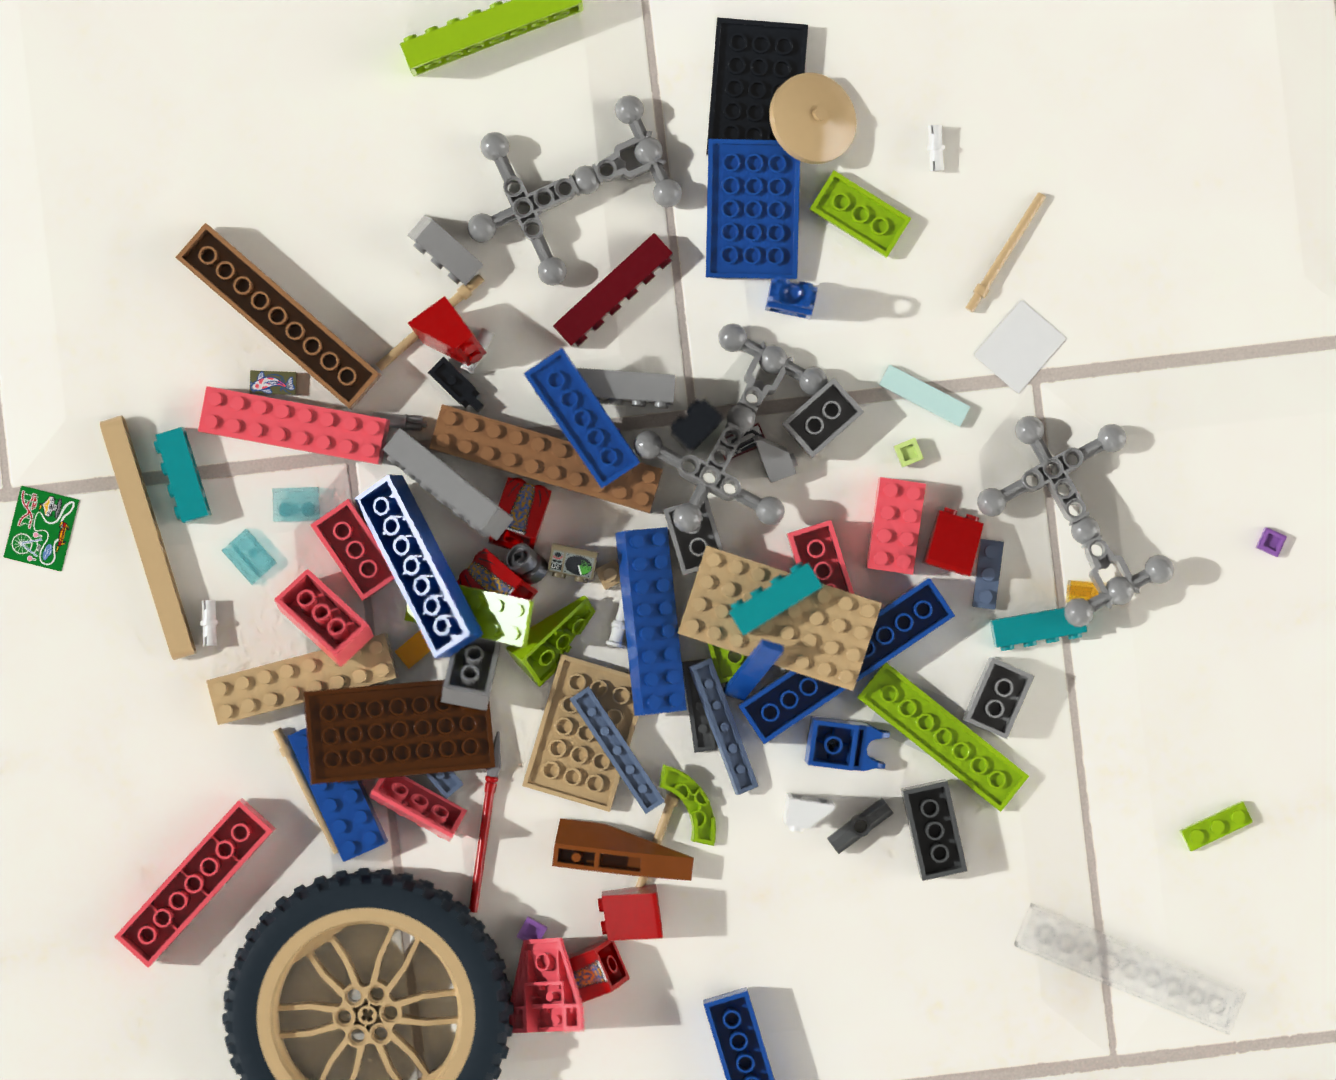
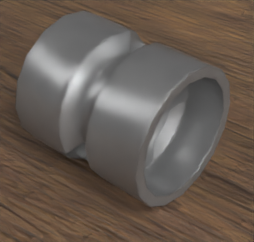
[506,543,548,584]

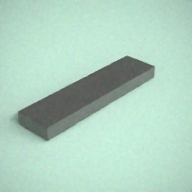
[682,659,717,753]

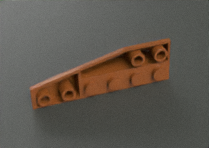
[552,818,694,881]

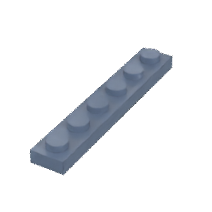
[688,658,759,795]
[570,686,665,814]

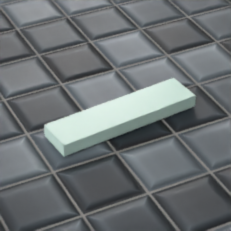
[879,364,971,427]

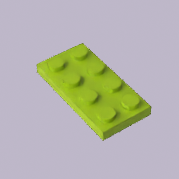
[809,170,911,258]

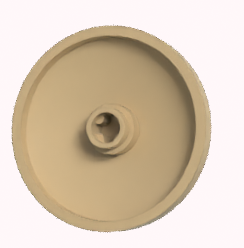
[769,73,856,164]

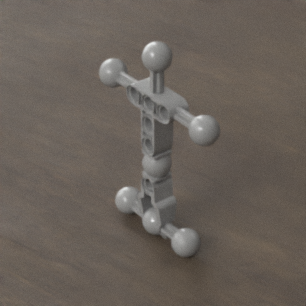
[467,95,682,286]
[633,323,828,532]
[977,416,1174,627]

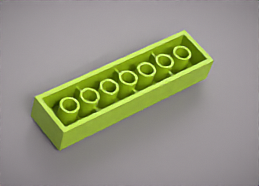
[400,0,583,77]

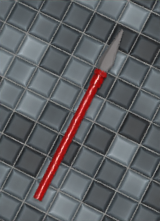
[469,731,501,913]

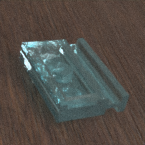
[272,487,320,522]
[221,529,277,585]

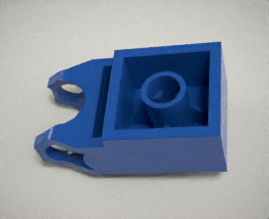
[765,277,818,319]
[804,716,890,771]

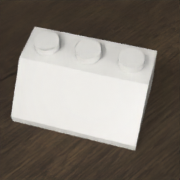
[783,793,836,833]

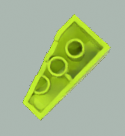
[506,596,596,687]

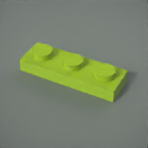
[1180,801,1253,851]

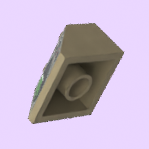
[548,543,599,583]

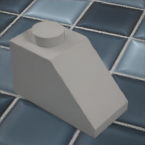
[753,435,798,483]

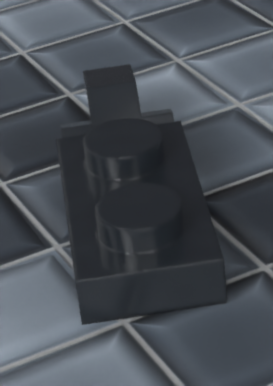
[428,356,484,412]

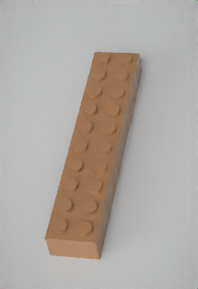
[175,223,382,410]
[429,404,663,514]

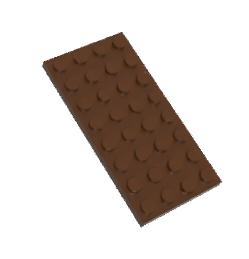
[303,680,495,785]

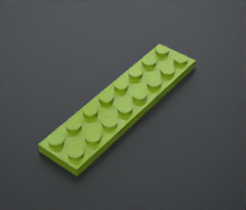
[857,662,1029,812]

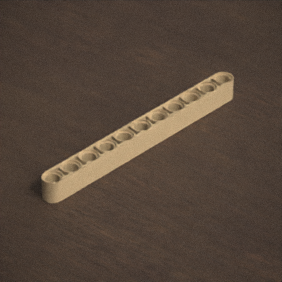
[100,415,196,660]

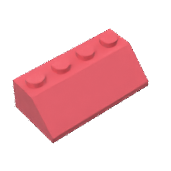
[369,776,467,842]

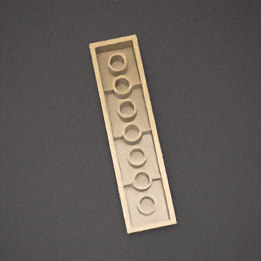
[206,633,398,725]

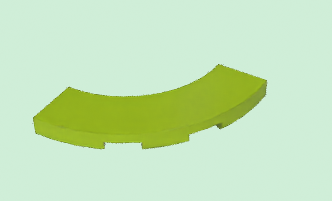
[658,764,716,846]

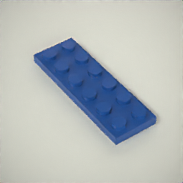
[523,347,640,488]

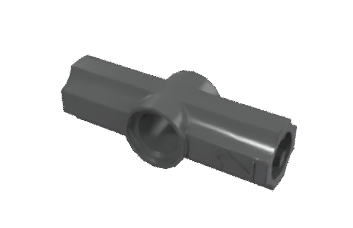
[827,797,894,854]

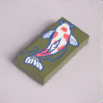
[249,370,297,395]

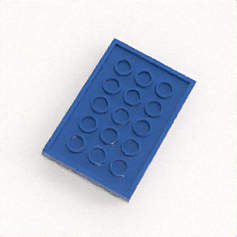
[706,139,800,279]

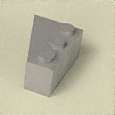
[407,215,484,285]

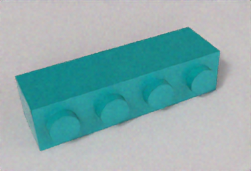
[154,427,212,523]
[728,562,823,636]
[990,607,1087,651]

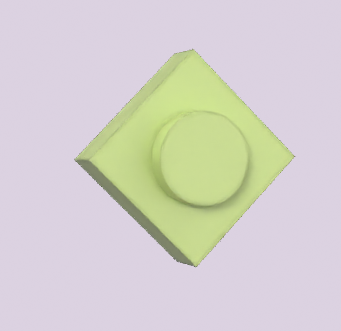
[893,438,924,467]

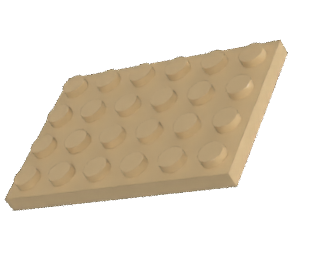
[522,654,639,812]

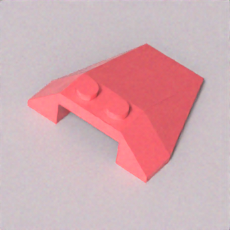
[509,938,584,1033]

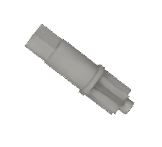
[372,412,427,431]

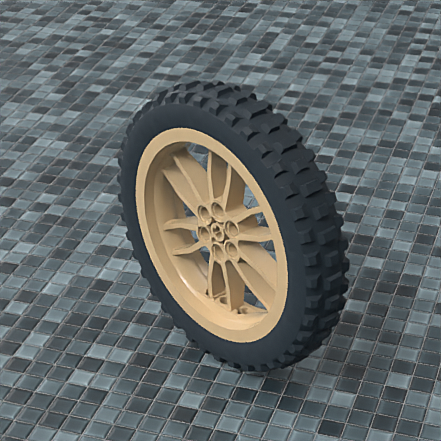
[222,868,514,1080]

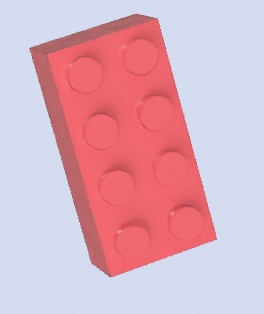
[866,477,926,575]
[311,499,395,601]
[786,520,854,594]
[274,569,374,668]

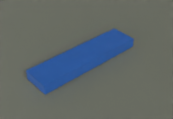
[723,639,784,701]

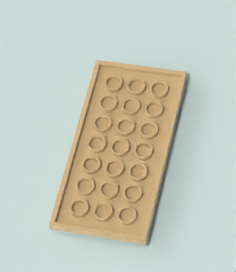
[678,546,882,691]

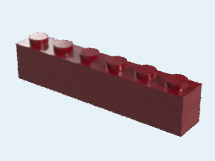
[553,233,673,347]

